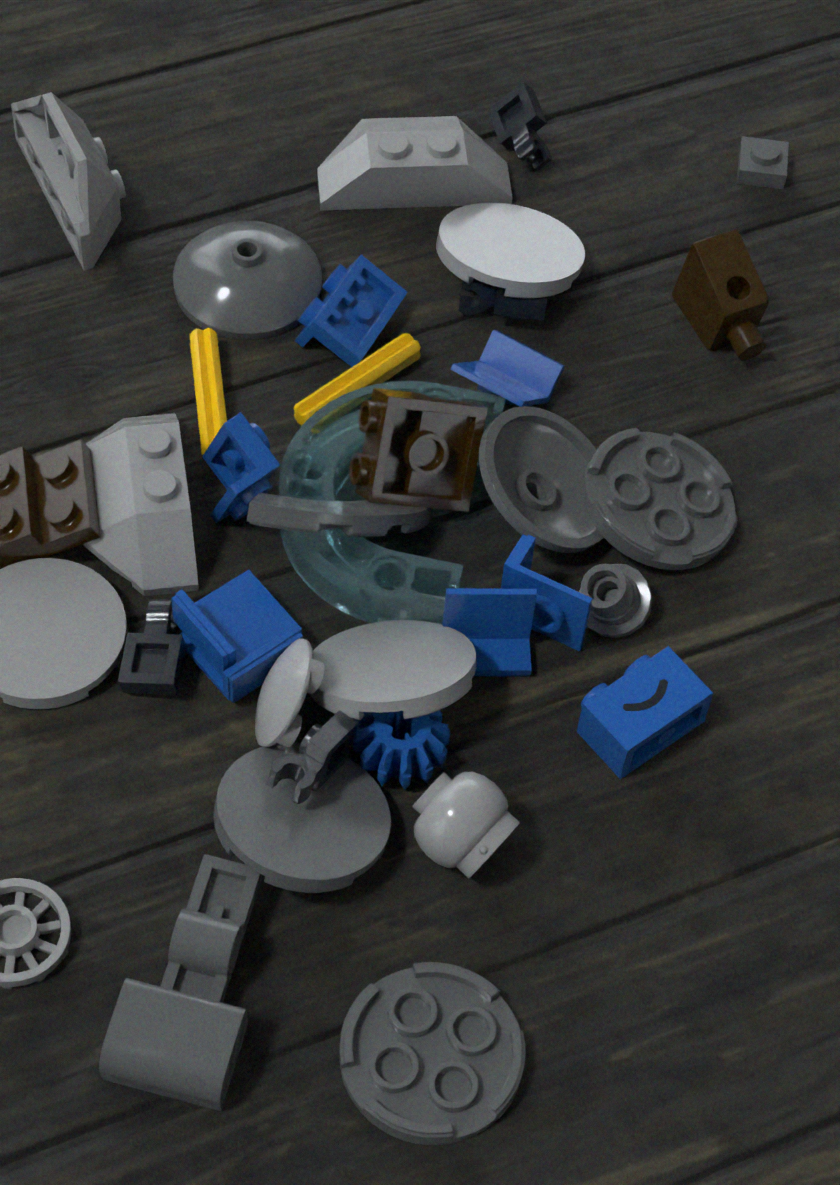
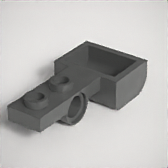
[99,854,262,1111]

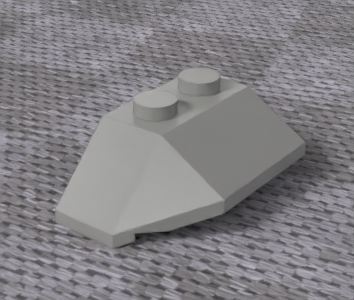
[11,92,126,271]
[317,116,512,211]
[83,413,199,596]

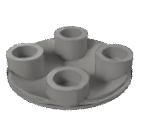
[255,638,325,748]

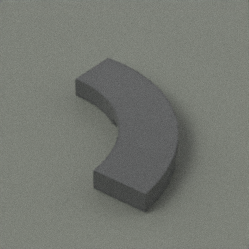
[247,492,433,536]

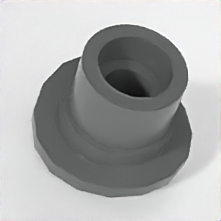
[579,564,653,638]

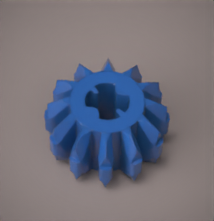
[352,710,450,790]

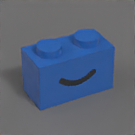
[577,646,713,779]

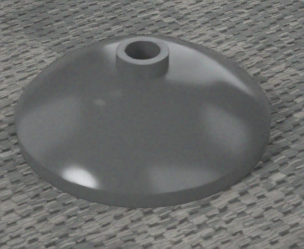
[173,221,322,340]
[479,406,604,553]

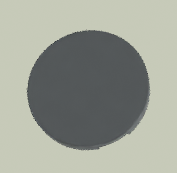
[582,428,738,570]
[213,743,391,893]
[340,962,525,1145]

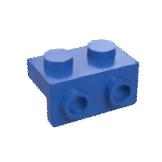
[202,412,280,524]

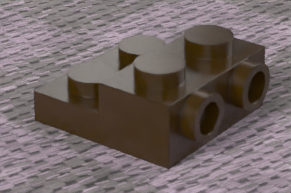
[349,388,488,512]
[0,439,101,569]

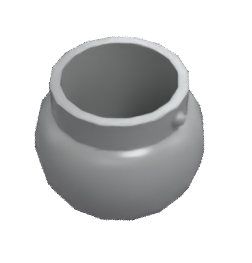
[412,772,520,878]

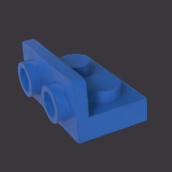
[295,255,408,367]

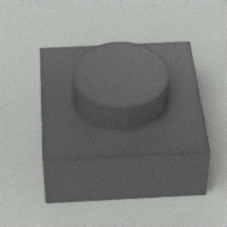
[737,136,789,189]

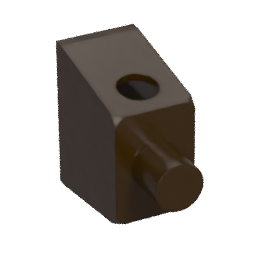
[671,229,769,361]

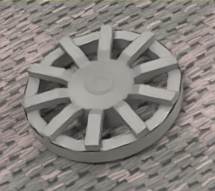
[0,878,71,989]

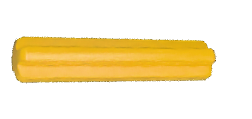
[190,328,227,455]
[294,333,421,431]

